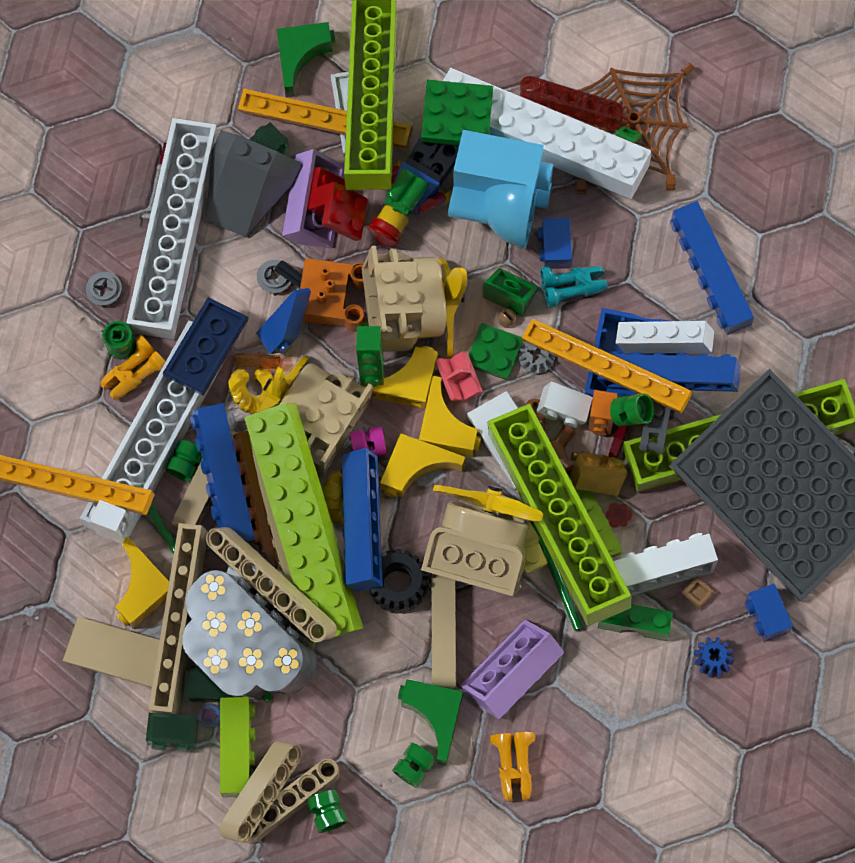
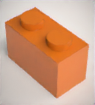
[588,390,617,436]

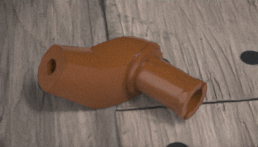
[549,425,576,479]

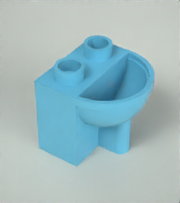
[448,130,554,250]

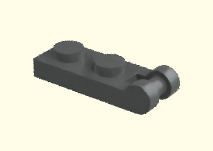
[640,401,671,455]

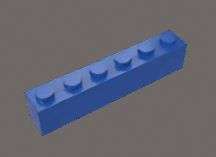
[670,201,754,335]
[598,351,741,392]
[190,403,255,543]
[340,448,383,592]

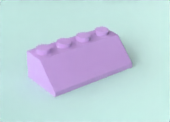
[282,149,345,248]
[460,619,564,720]

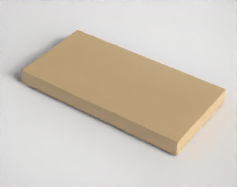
[63,617,160,688]

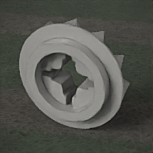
[257,260,291,294]
[86,272,122,306]
[519,342,555,374]

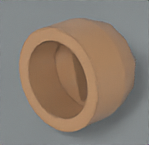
[499,308,517,328]

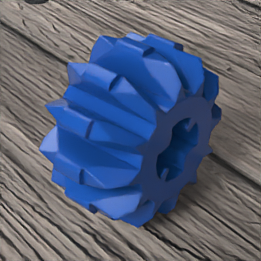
[693,637,734,677]

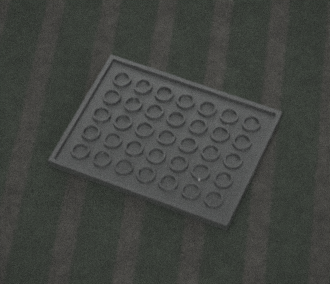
[669,368,855,602]

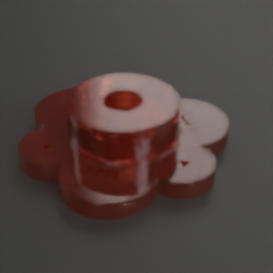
[605,502,633,528]

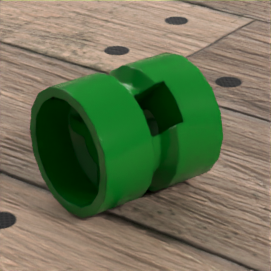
[102,321,136,360]
[610,393,655,427]
[165,440,202,482]
[392,742,436,788]
[307,789,348,833]

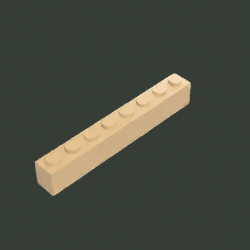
[148,523,208,717]

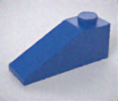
[256,288,311,354]

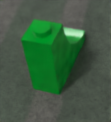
[277,22,336,97]
[398,679,463,766]

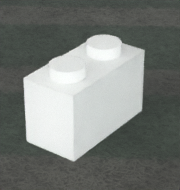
[537,382,593,428]
[89,500,132,544]

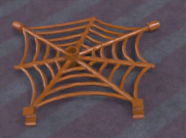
[549,63,695,194]

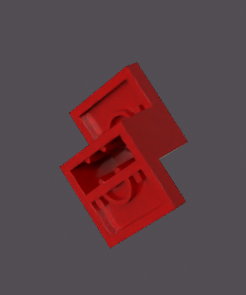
[308,167,368,241]

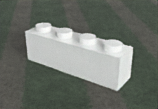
[616,321,714,353]

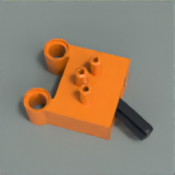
[274,258,364,331]

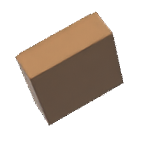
[681,576,715,610]

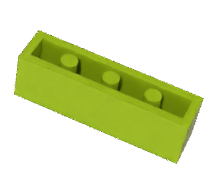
[220,697,255,797]

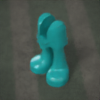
[540,266,608,308]

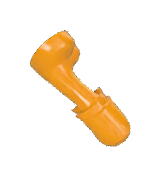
[100,335,165,400]
[490,732,535,802]

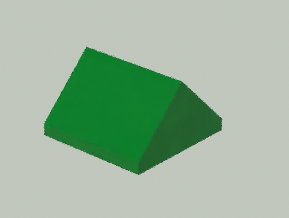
[483,268,539,317]

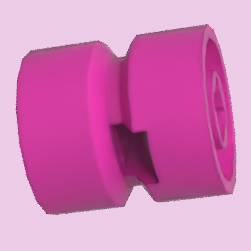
[350,426,387,457]

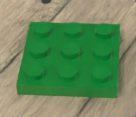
[421,79,493,145]

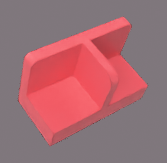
[436,351,483,403]

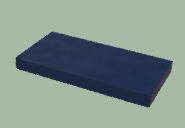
[163,297,249,396]

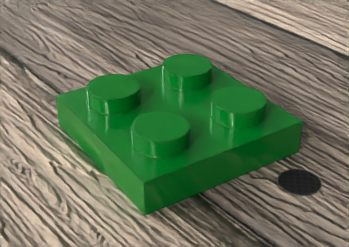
[468,323,523,381]

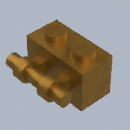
[570,451,627,496]

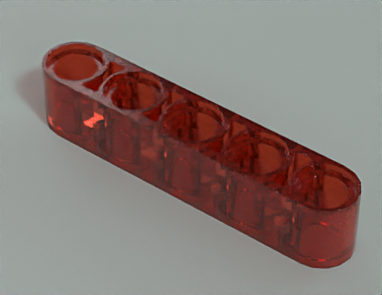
[520,76,624,130]

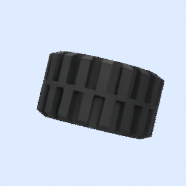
[369,549,428,613]

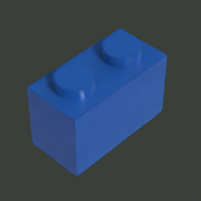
[538,218,572,269]
[744,583,793,642]

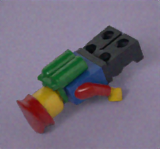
[367,136,459,248]

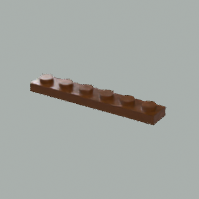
[232,430,278,569]

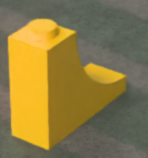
[359,346,438,409]
[419,376,481,457]
[380,433,466,498]
[115,536,169,629]

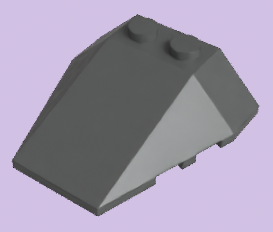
[206,130,302,238]

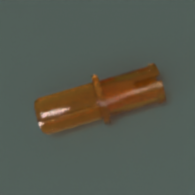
[235,352,280,370]

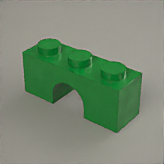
[356,326,384,387]
[597,604,673,641]

